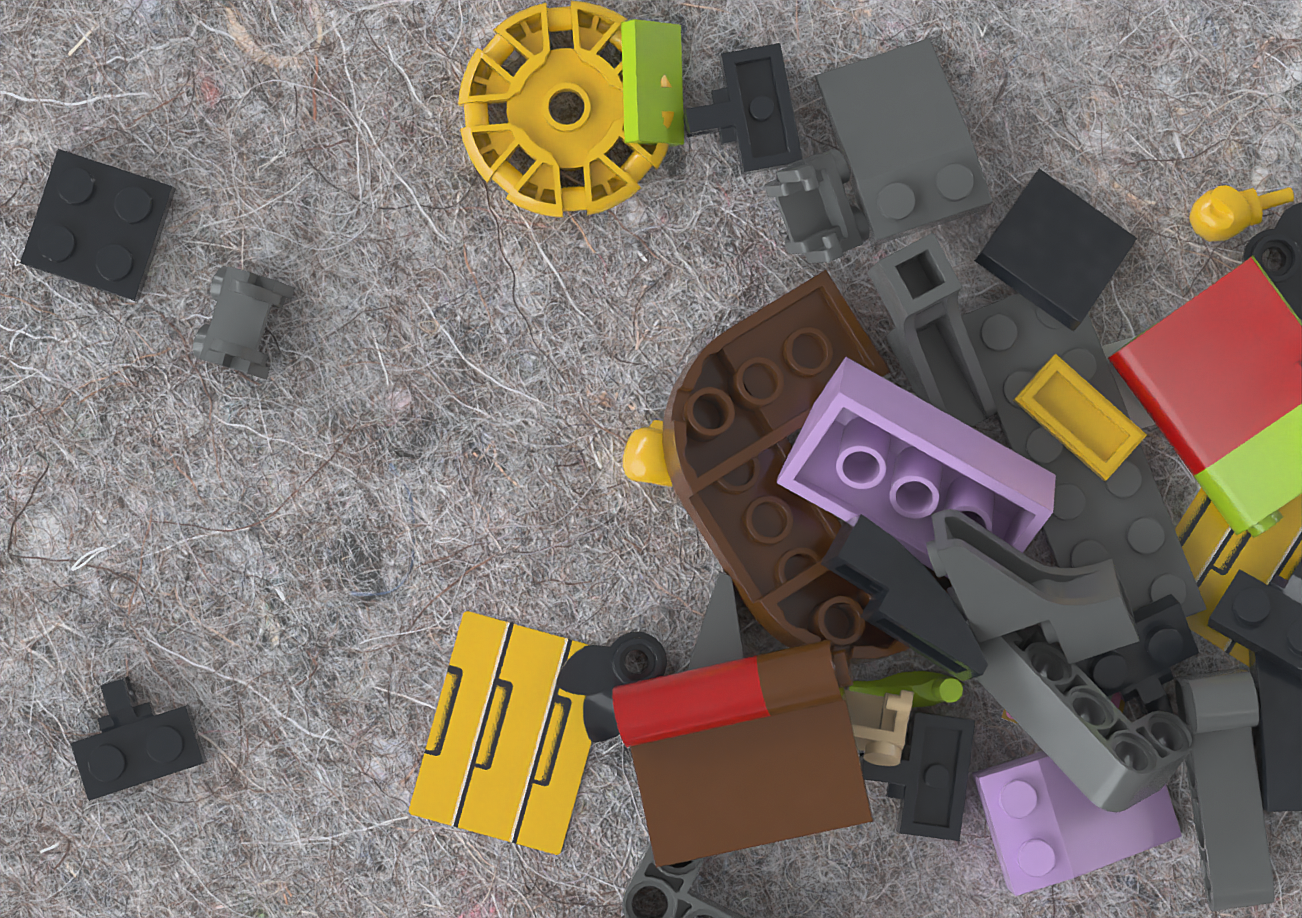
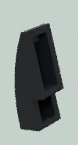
[821,514,988,681]
[1249,650,1302,812]

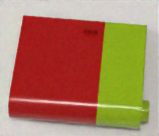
[1108,256,1302,538]

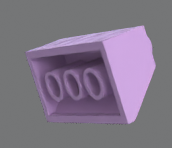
[777,357,1056,578]

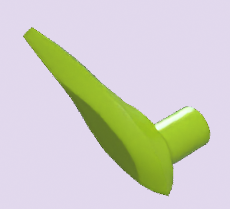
[849,671,965,708]

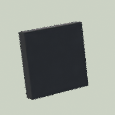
[974,168,1137,332]

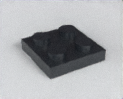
[20,149,176,302]

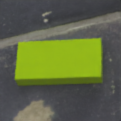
[621,19,684,147]

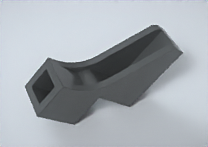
[867,233,998,427]
[926,509,1139,664]

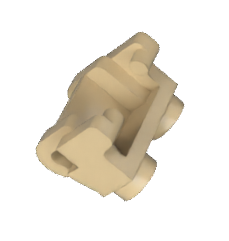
[845,690,914,766]

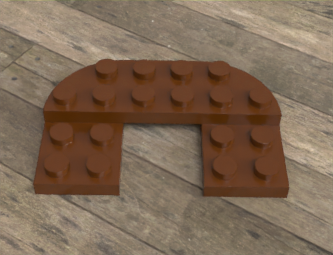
[662,270,952,664]

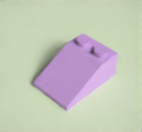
[972,751,1182,896]

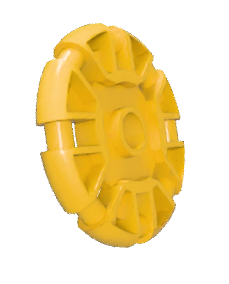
[458,0,674,218]

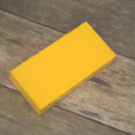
[1013,354,1147,481]

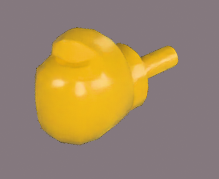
[1189,185,1294,242]
[623,420,672,487]

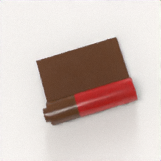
[612,639,874,868]

